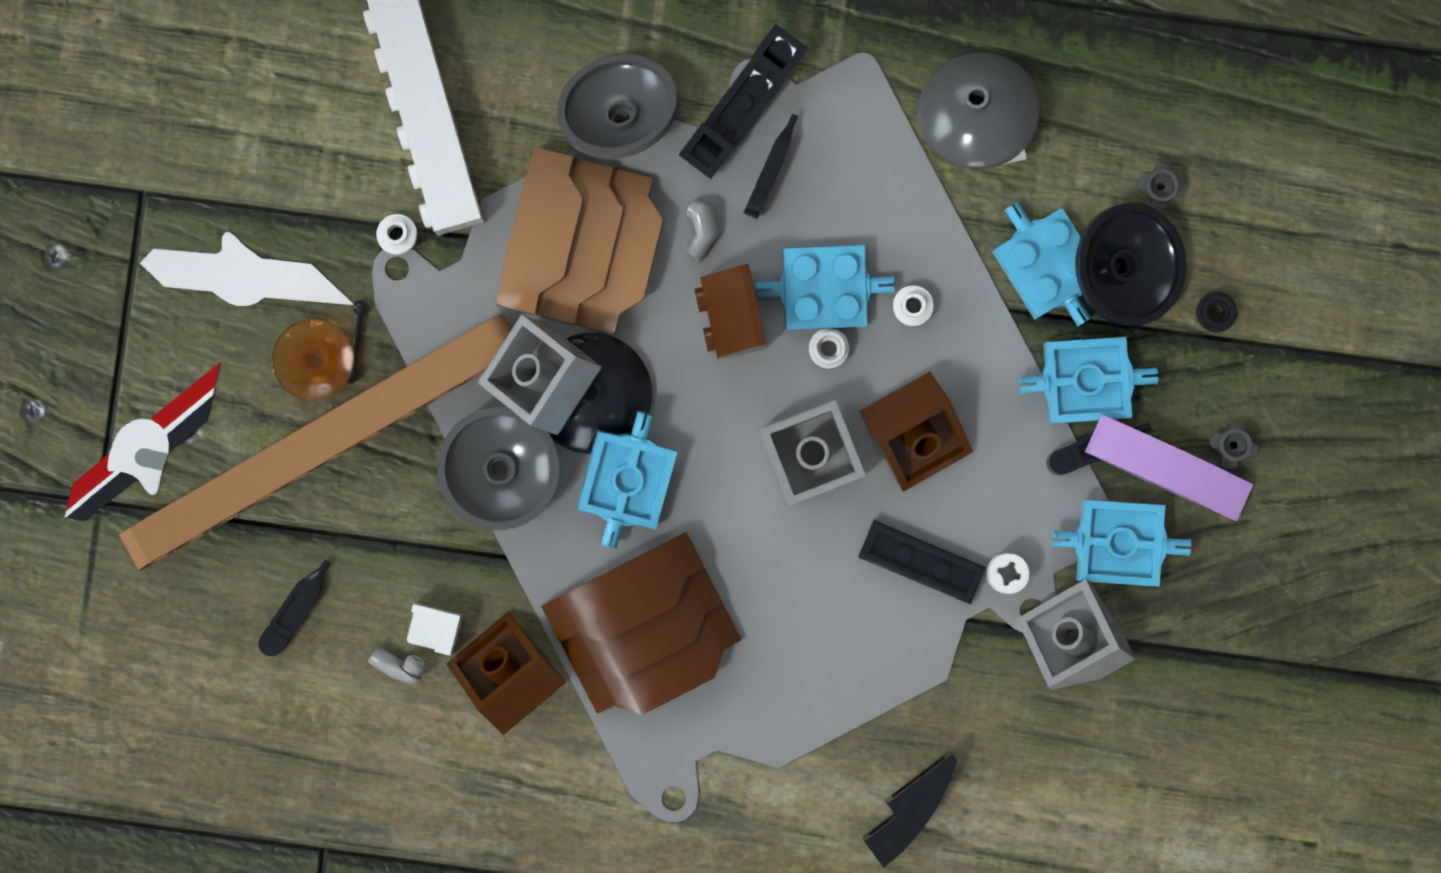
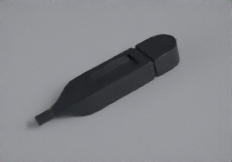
[743,114,799,219]
[1046,423,1151,476]
[258,560,331,656]

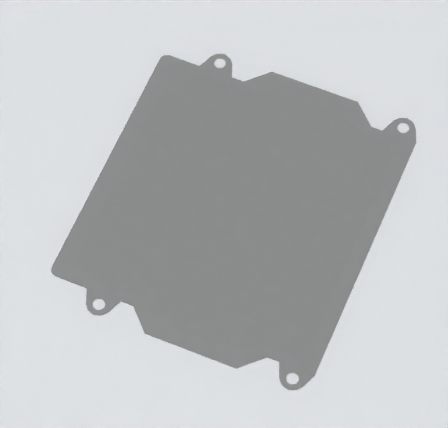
[372,52,1109,822]

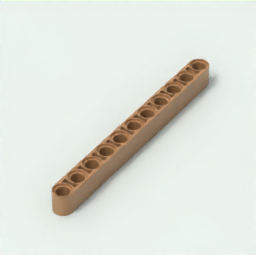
[119,314,511,571]

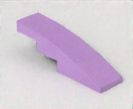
[1085,415,1253,521]

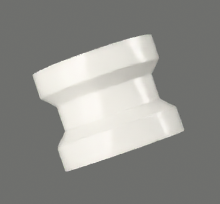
[986,553,1030,594]

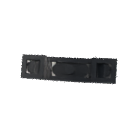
[679,24,808,179]

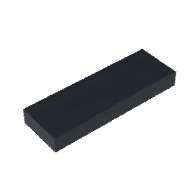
[858,520,986,605]

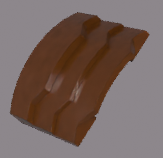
[541,532,741,715]

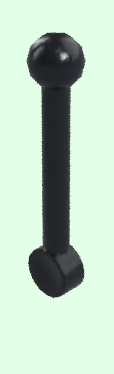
[344,300,368,384]

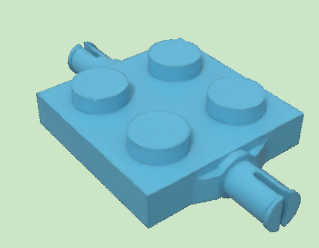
[992,201,1092,327]
[756,245,894,330]
[1018,337,1158,424]
[576,411,678,549]
[1051,499,1191,587]

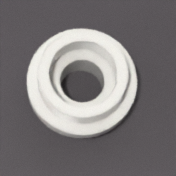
[376,214,418,255]
[893,285,934,326]
[809,328,849,369]

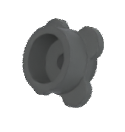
[1136,163,1185,211]
[1209,421,1258,469]

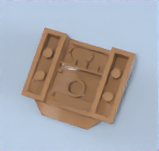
[496,147,663,335]

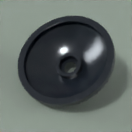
[1075,203,1187,326]
[548,333,652,454]

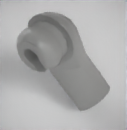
[684,199,719,262]
[368,645,426,684]

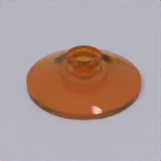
[272,319,354,400]

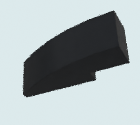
[862,751,957,868]

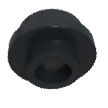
[1196,292,1237,333]

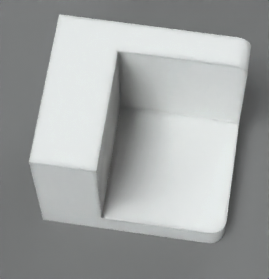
[407,603,464,656]

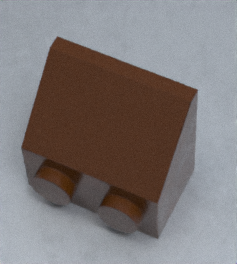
[694,264,766,359]
[859,372,973,492]
[446,611,566,735]

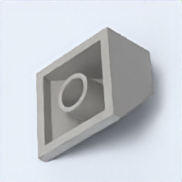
[1017,579,1136,690]

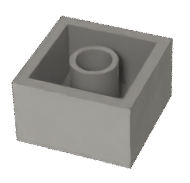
[478,314,602,435]
[759,400,866,506]

